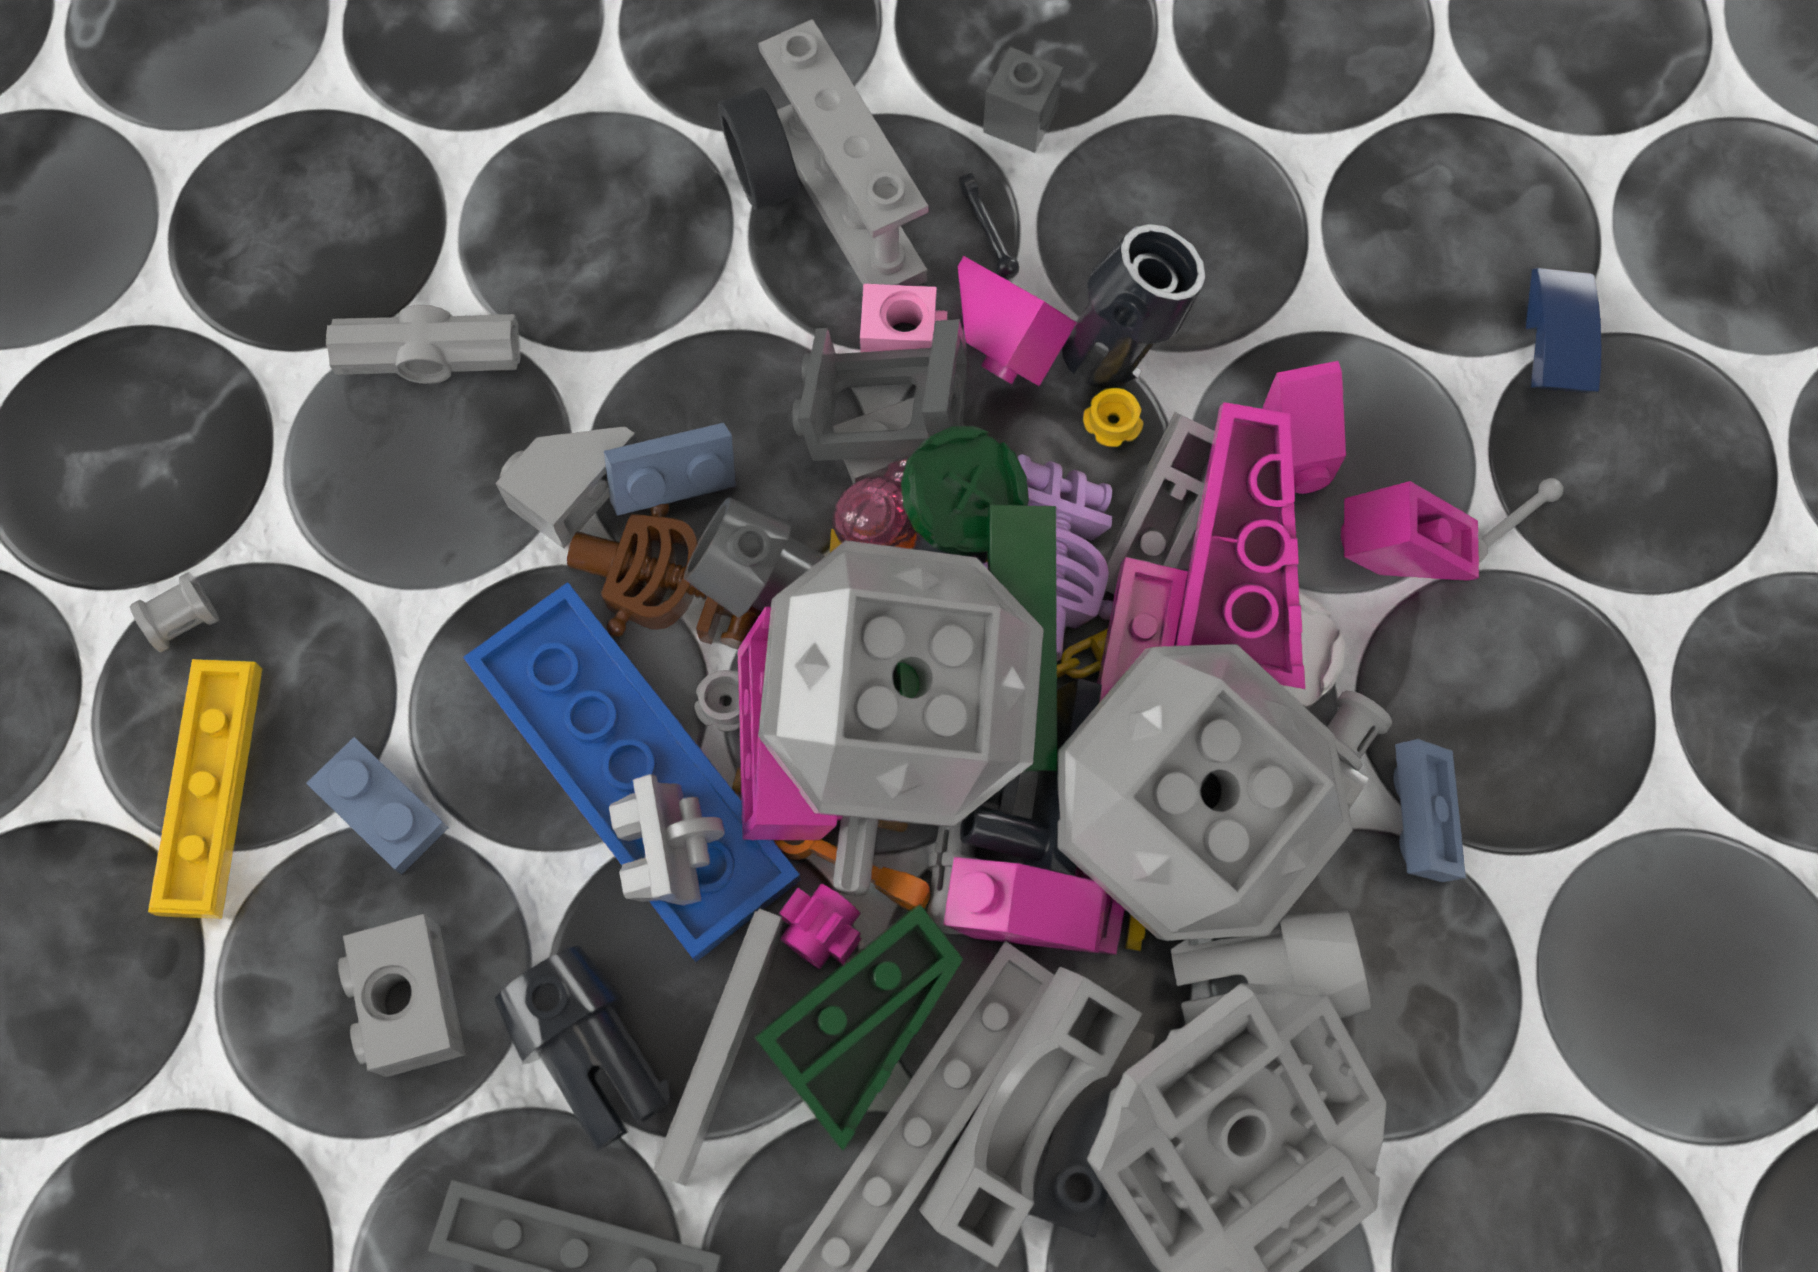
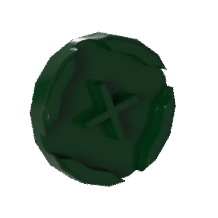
[901,426,1029,556]

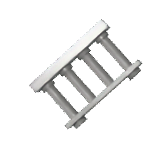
[758,19,928,286]

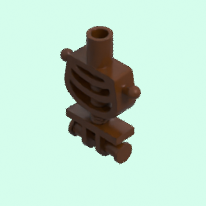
[567,503,761,650]

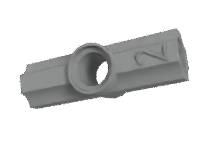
[326,304,521,384]

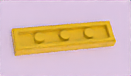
[148,659,263,919]

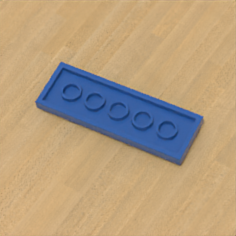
[463,582,801,962]

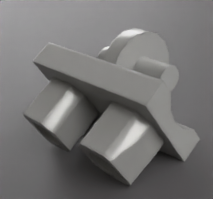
[609,774,725,906]

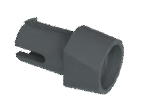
[684,498,825,618]

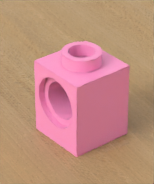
[860,284,948,352]

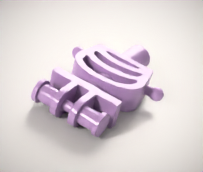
[983,454,1113,661]

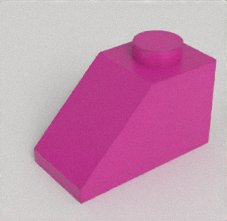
[958,256,1077,386]
[1262,361,1346,494]
[1341,481,1479,581]
[943,857,1107,953]

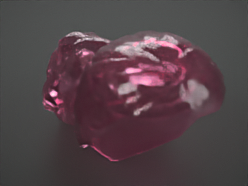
[832,457,917,549]

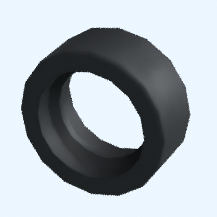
[718,87,799,210]

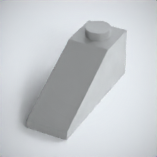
[1105,412,1215,595]

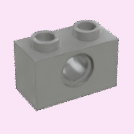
[338,914,466,1077]

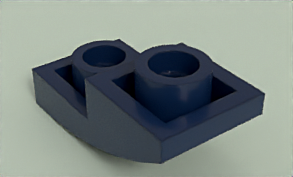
[1526,268,1601,393]

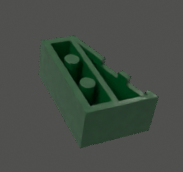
[753,904,963,1151]

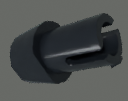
[1062,224,1205,388]
[495,946,671,1151]

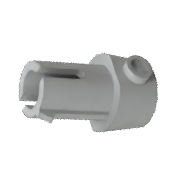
[1171,910,1371,1025]

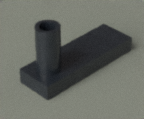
[960,678,1102,876]
[1028,1028,1155,1238]

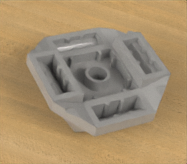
[758,541,1043,827]
[1058,644,1353,941]
[1087,984,1386,1272]

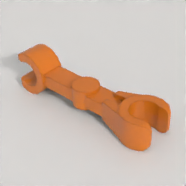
[774,839,931,911]

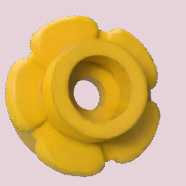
[1083,388,1143,447]

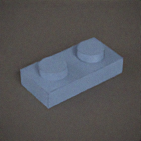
[604,423,736,516]
[306,737,449,875]
[1394,739,1466,882]

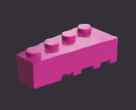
[1174,402,1306,690]

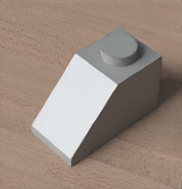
[495,426,638,549]

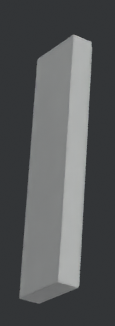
[653,909,786,1186]

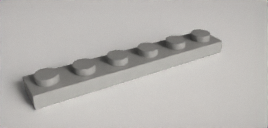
[780,941,1055,1272]

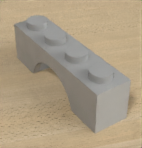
[918,967,1143,1267]

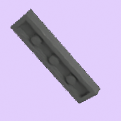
[428,1180,723,1272]

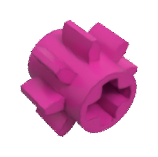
[779,884,862,969]

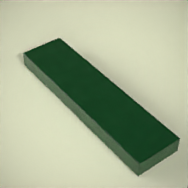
[988,505,1057,772]

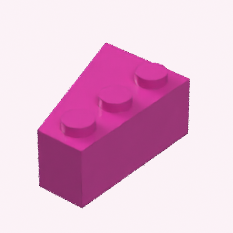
[738,607,843,840]

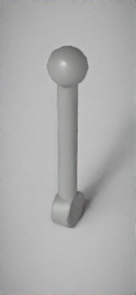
[1478,478,1563,563]

